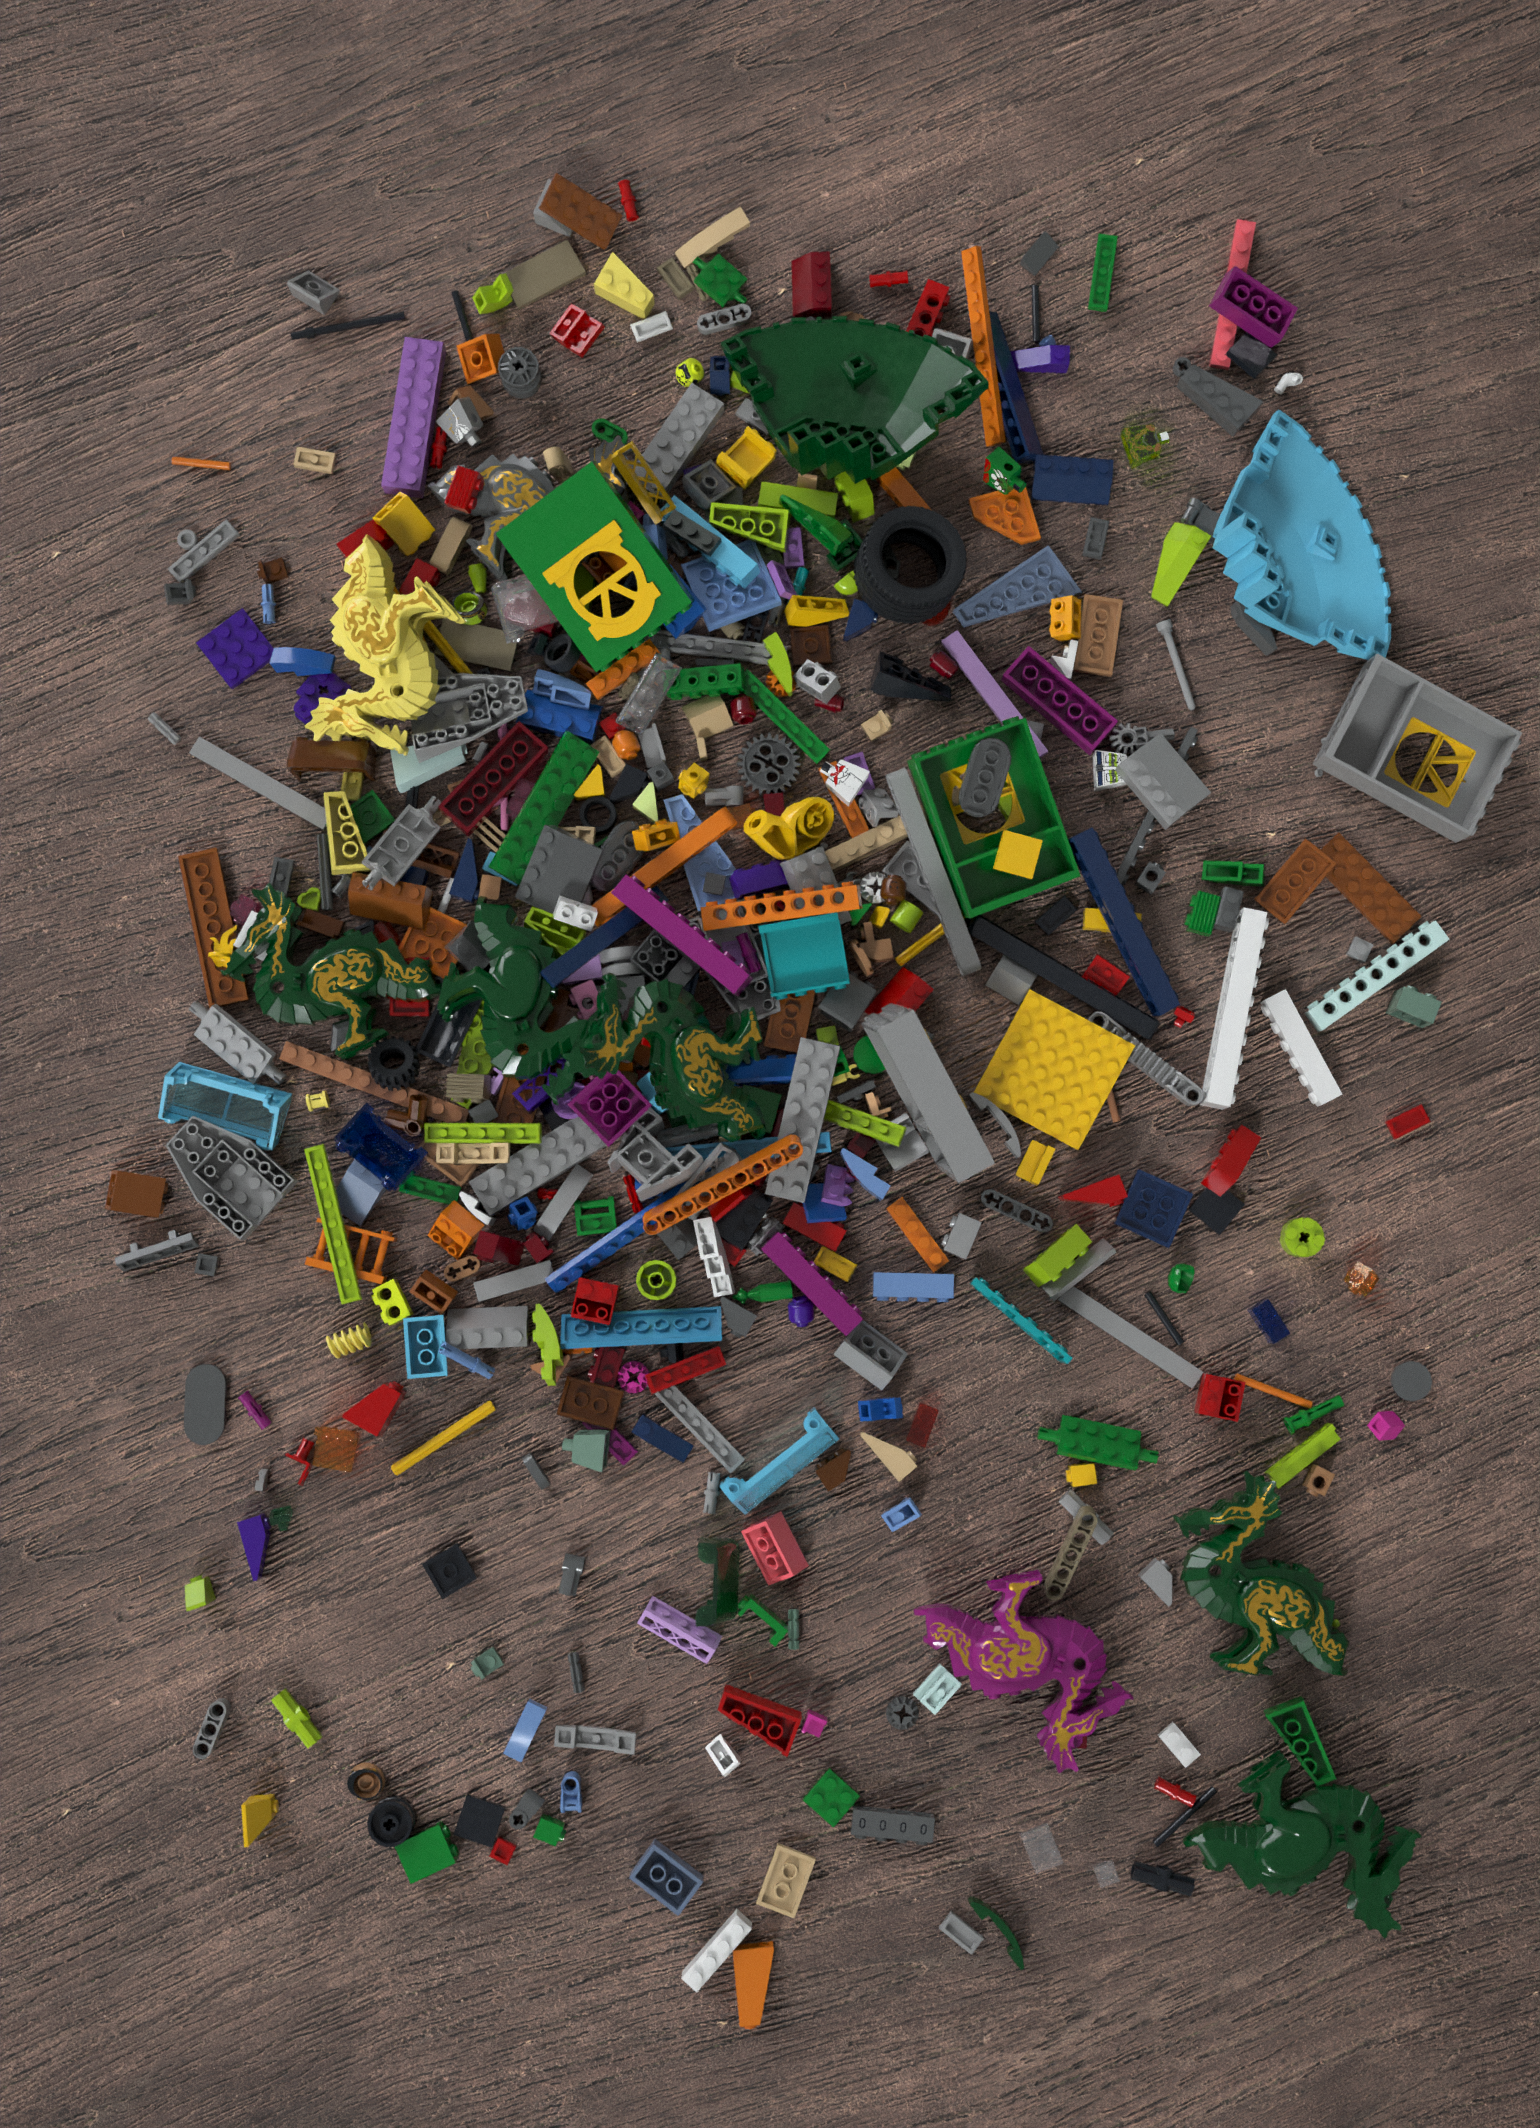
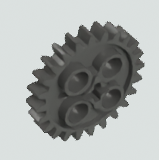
[737,733,801,796]

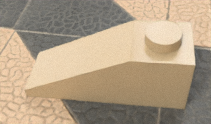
[860,1431,917,1482]

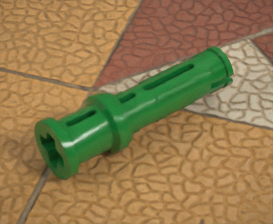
[1283,1395,1344,1434]

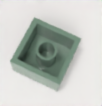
[1386,985,1442,1028]

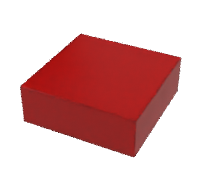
[489,1836,517,1865]

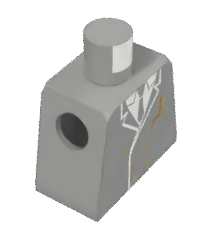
[436,397,483,448]

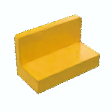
[1016,1140,1055,1186]

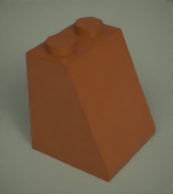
[104,1170,168,1218]

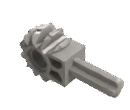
[1109,723,1175,755]

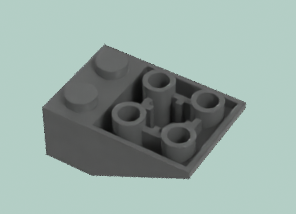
[629,929,700,989]

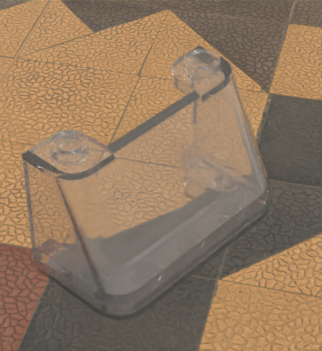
[491,575,559,644]

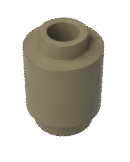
[720,621,745,640]

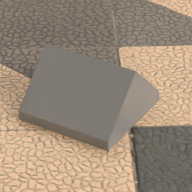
[287,271,340,315]
[985,955,1038,1006]

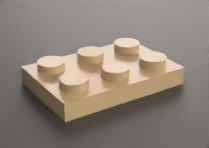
[756,1843,816,1918]

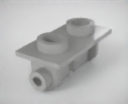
[746,1216,784,1256]

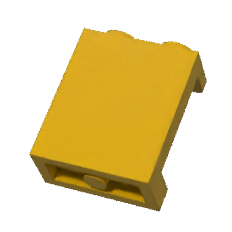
[716,426,777,489]
[372,492,435,556]

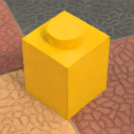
[1065,1462,1097,1487]

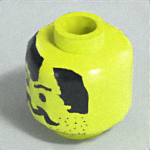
[675,358,704,387]

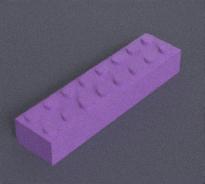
[381,337,446,498]

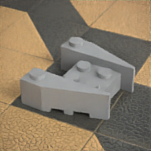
[607,1107,704,1202]

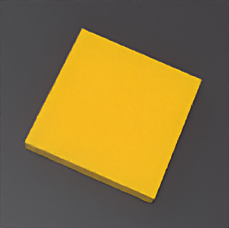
[993,830,1043,879]

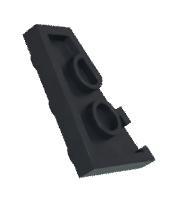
[716,1190,773,1251]

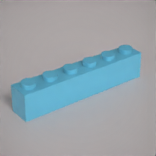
[660,495,760,589]

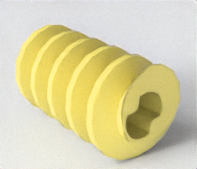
[326,1322,372,1359]

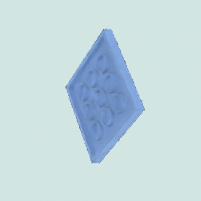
[681,540,782,632]

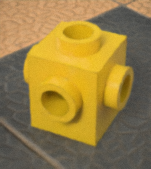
[678,763,710,799]

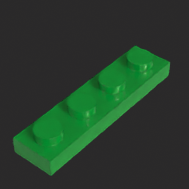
[1087,233,1118,312]

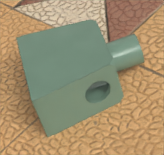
[562,1429,611,1472]

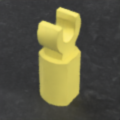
[831,1064,860,1086]

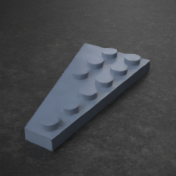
[953,545,1082,627]

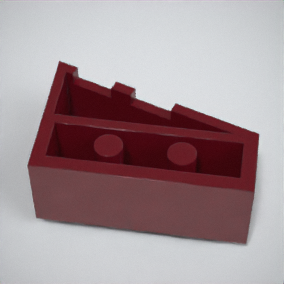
[473,1230,525,1266]

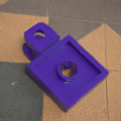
[293,672,352,725]

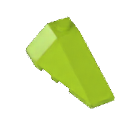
[1151,522,1211,607]

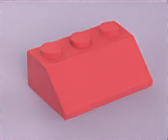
[741,1512,809,1586]

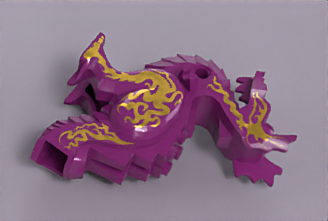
[913,1570,1133,1773]

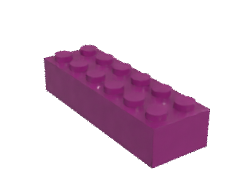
[1001,646,1118,756]
[760,1232,863,1336]

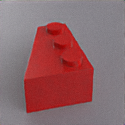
[1201,1124,1261,1197]

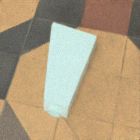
[390,744,468,793]

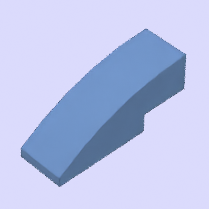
[533,669,592,710]
[503,1698,548,1762]

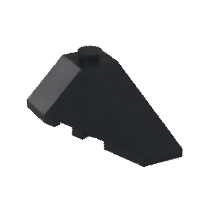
[870,651,951,702]

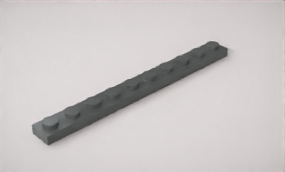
[1117,727,1198,885]

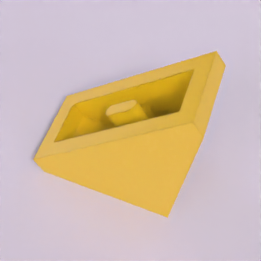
[574,764,606,801]

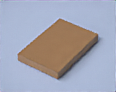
[415,1120,480,1187]

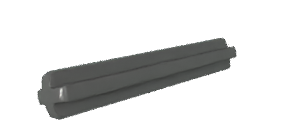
[317,834,333,911]

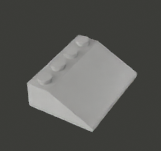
[1115,733,1211,830]

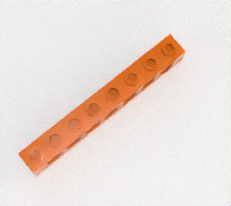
[700,881,863,931]

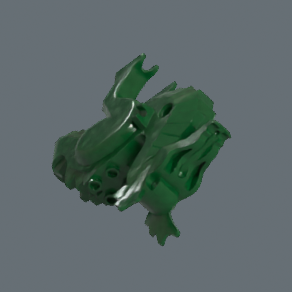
[437,896,598,1106]
[1182,1749,1421,1938]

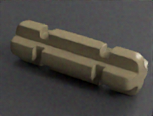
[687,264,711,301]
[618,672,640,699]

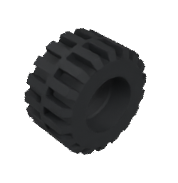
[368,1036,420,1091]

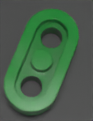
[592,418,628,445]

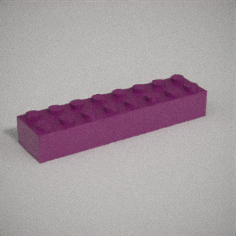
[611,874,753,997]

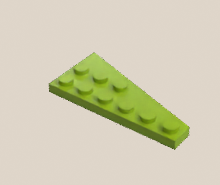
[451,1001,494,1110]

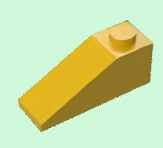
[784,595,849,627]

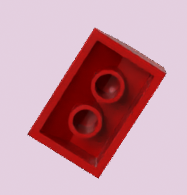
[865,967,934,1015]

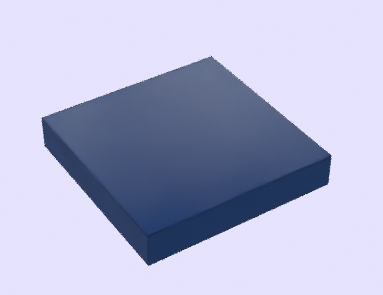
[803,1183,847,1223]

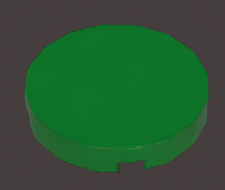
[853,1036,885,1074]

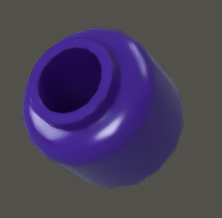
[788,1296,815,1327]

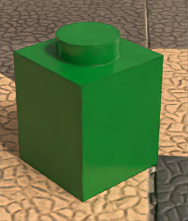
[533,1813,567,1847]

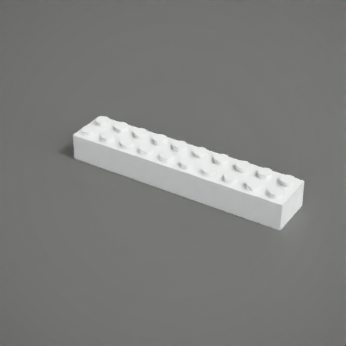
[1199,908,1269,1110]

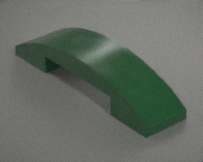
[968,1896,1024,1970]

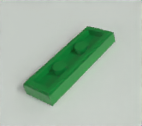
[399,1172,462,1205]

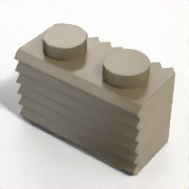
[446,1073,491,1103]

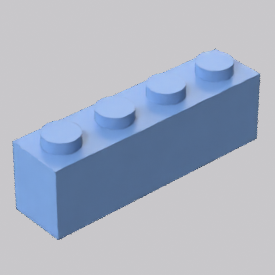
[873,1272,954,1302]

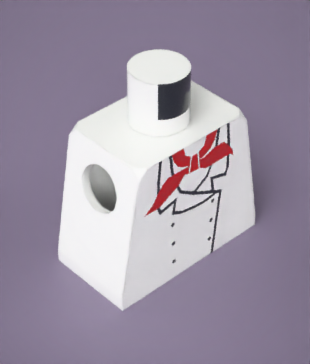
[820,759,870,806]

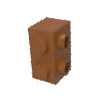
[409,1270,459,1314]

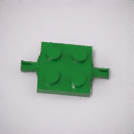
[693,253,748,307]

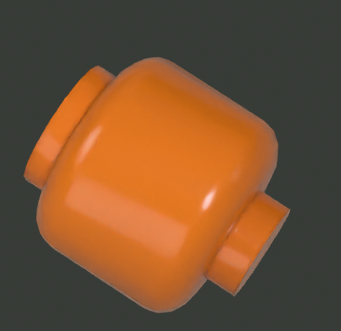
[612,730,641,760]

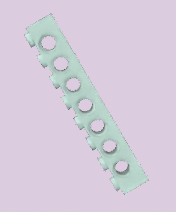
[1304,920,1449,1032]

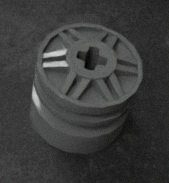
[498,347,542,399]

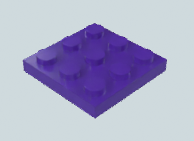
[196,608,274,690]

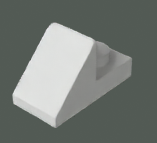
[1050,640,1078,680]

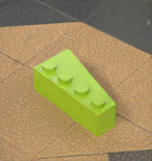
[834,471,875,523]

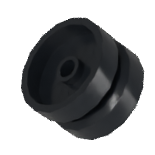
[367,1795,416,1847]

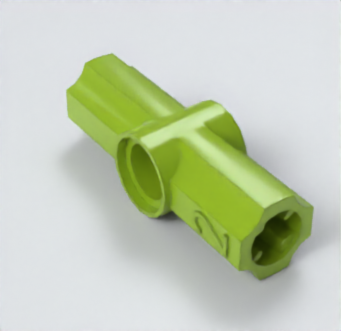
[271,1688,323,1749]

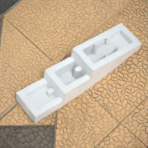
[693,1217,735,1297]

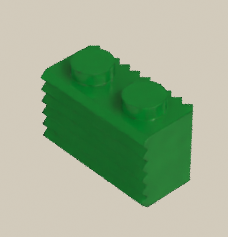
[1184,891,1221,937]

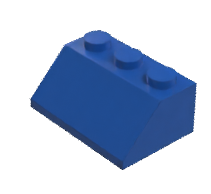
[663,564,707,639]

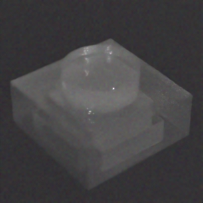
[1093,1860,1120,1888]

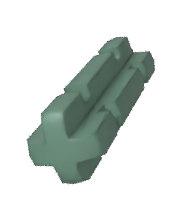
[788,1609,799,1650]

